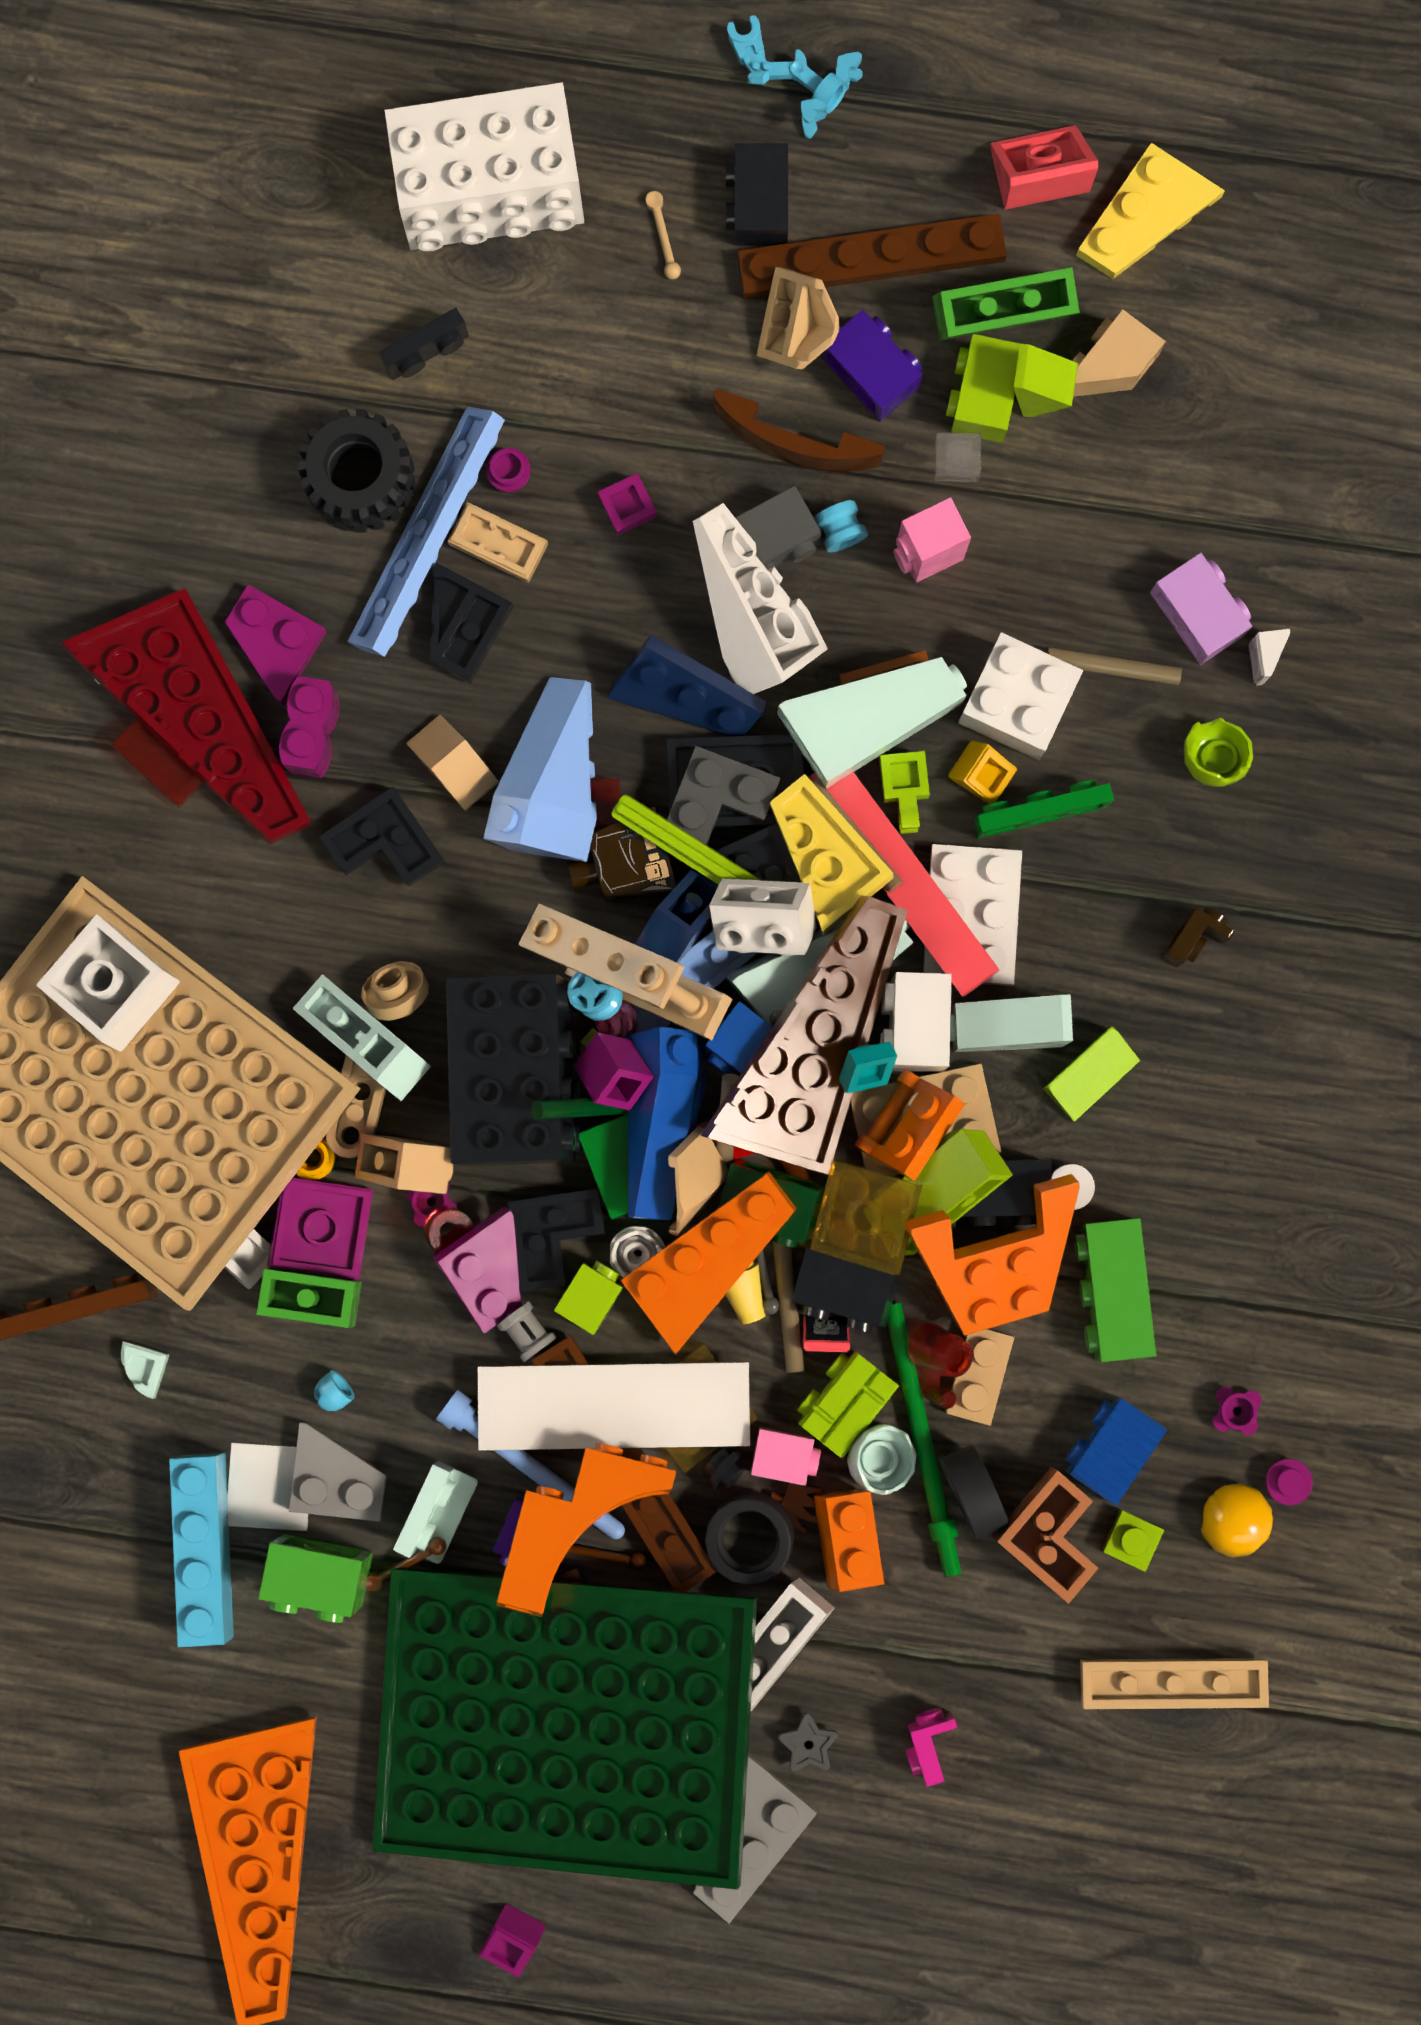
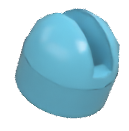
[314,1370,354,1411]

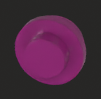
[486,448,531,493]
[1265,1459,1313,1505]

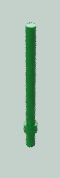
[887,1302,962,1577]

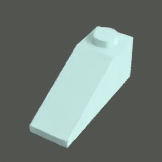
[293,974,431,1101]

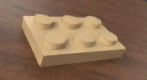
[850,1064,1001,1181]

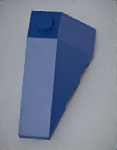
[627,1027,706,1221]

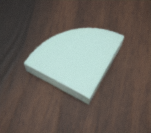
[121,1341,170,1399]

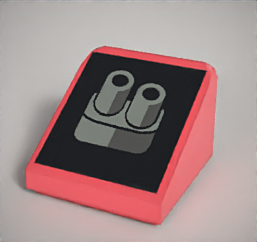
[802,1315,850,1352]

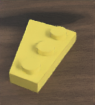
[770,774,893,935]

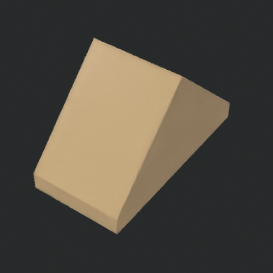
[406,715,499,811]

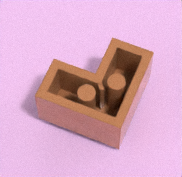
[992,1467,1098,1604]

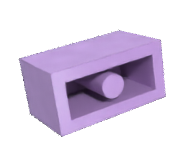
[1150,553,1252,665]

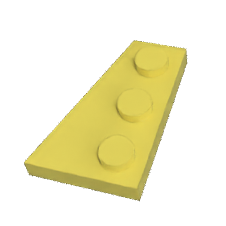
[1076,143,1225,279]

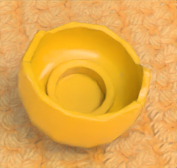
[1201,1483,1273,1558]

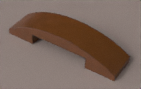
[713,388,886,472]

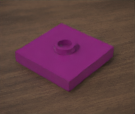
[267,1178,373,1280]

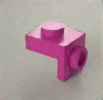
[905,1708,957,1787]

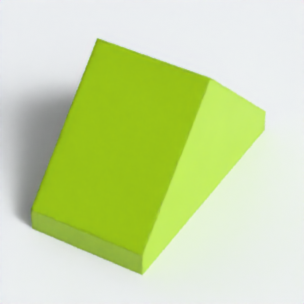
[1013,344,1078,417]

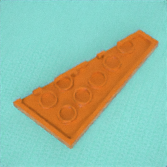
[179,1716,317,2025]

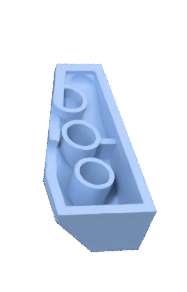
[483,677,597,862]

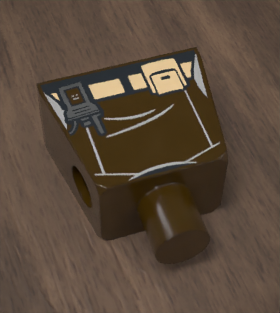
[567,806,676,902]

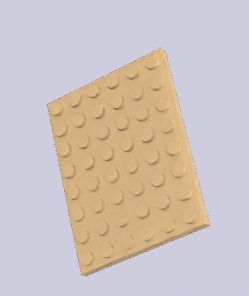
[0,876,361,1311]

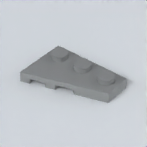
[693,1753,817,1924]

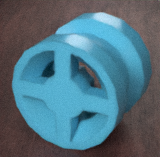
[814,500,868,553]
[567,972,623,1021]

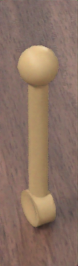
[646,191,681,280]

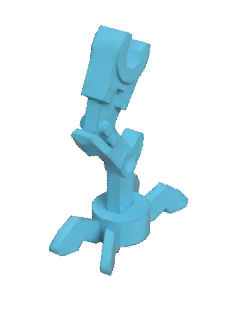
[727,15,863,139]

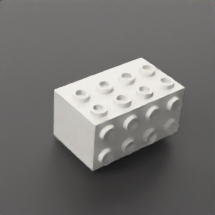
[385,82,584,251]

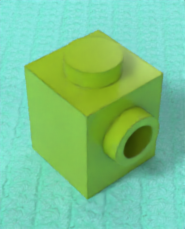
[554,1261,624,1335]

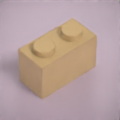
[355,1133,453,1194]

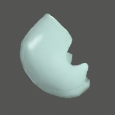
[847,1424,916,1495]

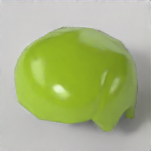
[1184,718,1253,787]

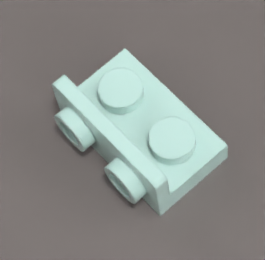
[393,1461,478,1564]

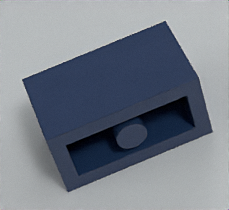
[635,868,719,963]

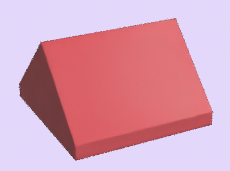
[990,125,1098,210]

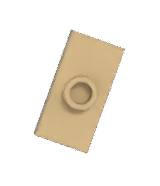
[447,502,548,583]

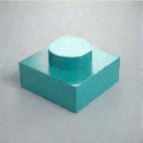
[839,1042,898,1094]

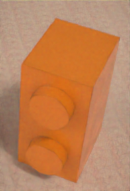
[814,1488,884,1592]

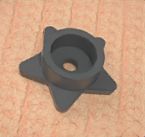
[778,1712,838,1772]

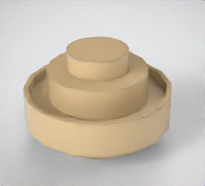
[361,961,429,1021]

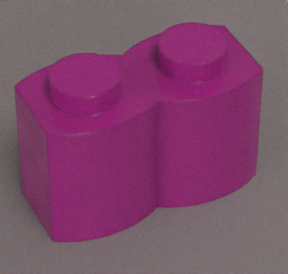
[279,676,340,779]

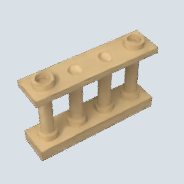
[518,904,732,1041]

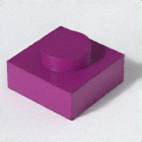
[597,473,657,536]

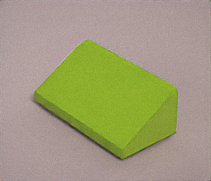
[1043,1026,1140,1122]

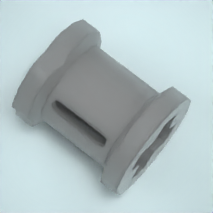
[497,1302,556,1362]

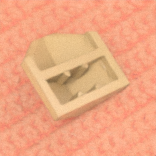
[756,267,839,370]
[668,1127,729,1236]

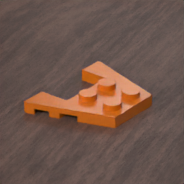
[904,1174,1080,1336]

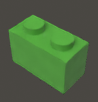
[256,1268,362,1328]

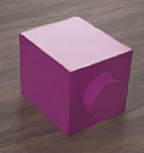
[573,1032,654,1110]

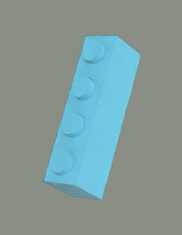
[169,1453,234,1647]

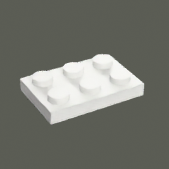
[923,844,1022,986]

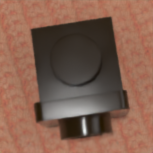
[1161,907,1235,967]

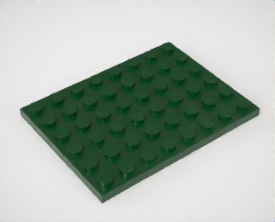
[372,1568,757,1890]

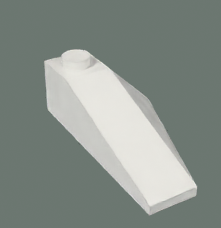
[693,503,828,694]

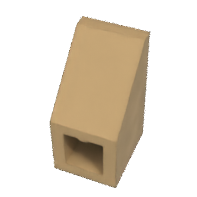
[1072,310,1166,397]

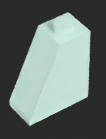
[950,994,1073,1052]

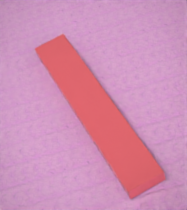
[808,772,1000,997]

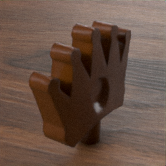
[769,1482,822,1534]

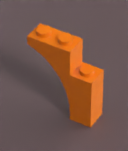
[496,1443,676,1617]

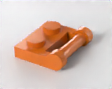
[854,1069,965,1181]

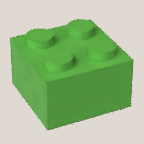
[258,1534,373,1623]

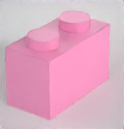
[893,497,971,583]

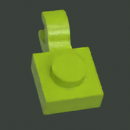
[879,751,930,834]

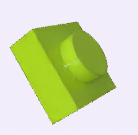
[1101,1509,1164,1572]

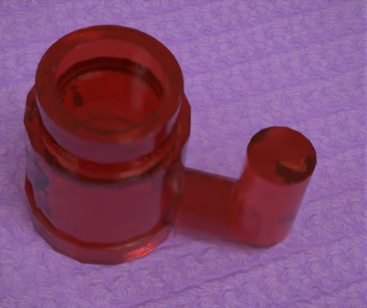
[908,1323,973,1409]

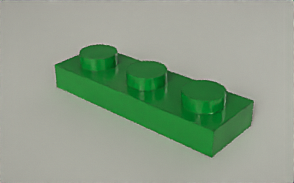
[974,780,1114,839]

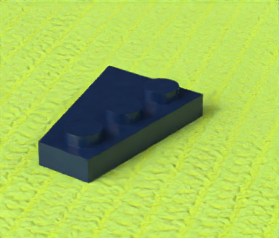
[607,634,767,736]

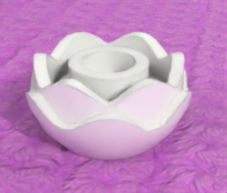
[610,1226,665,1277]

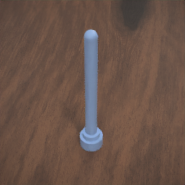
[436,1390,625,1539]

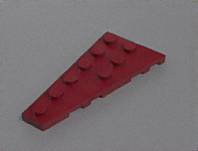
[62,588,311,845]

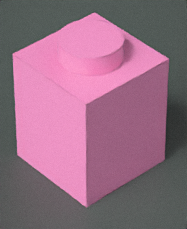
[750,1426,821,1486]

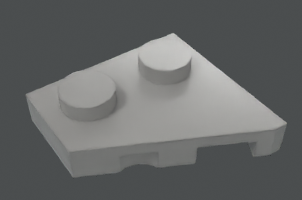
[289,1422,387,1522]

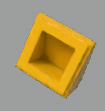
[948,741,1017,804]

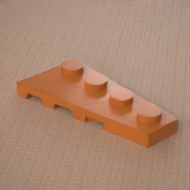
[621,1171,796,1354]

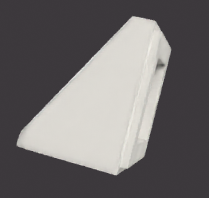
[1248,629,1290,686]

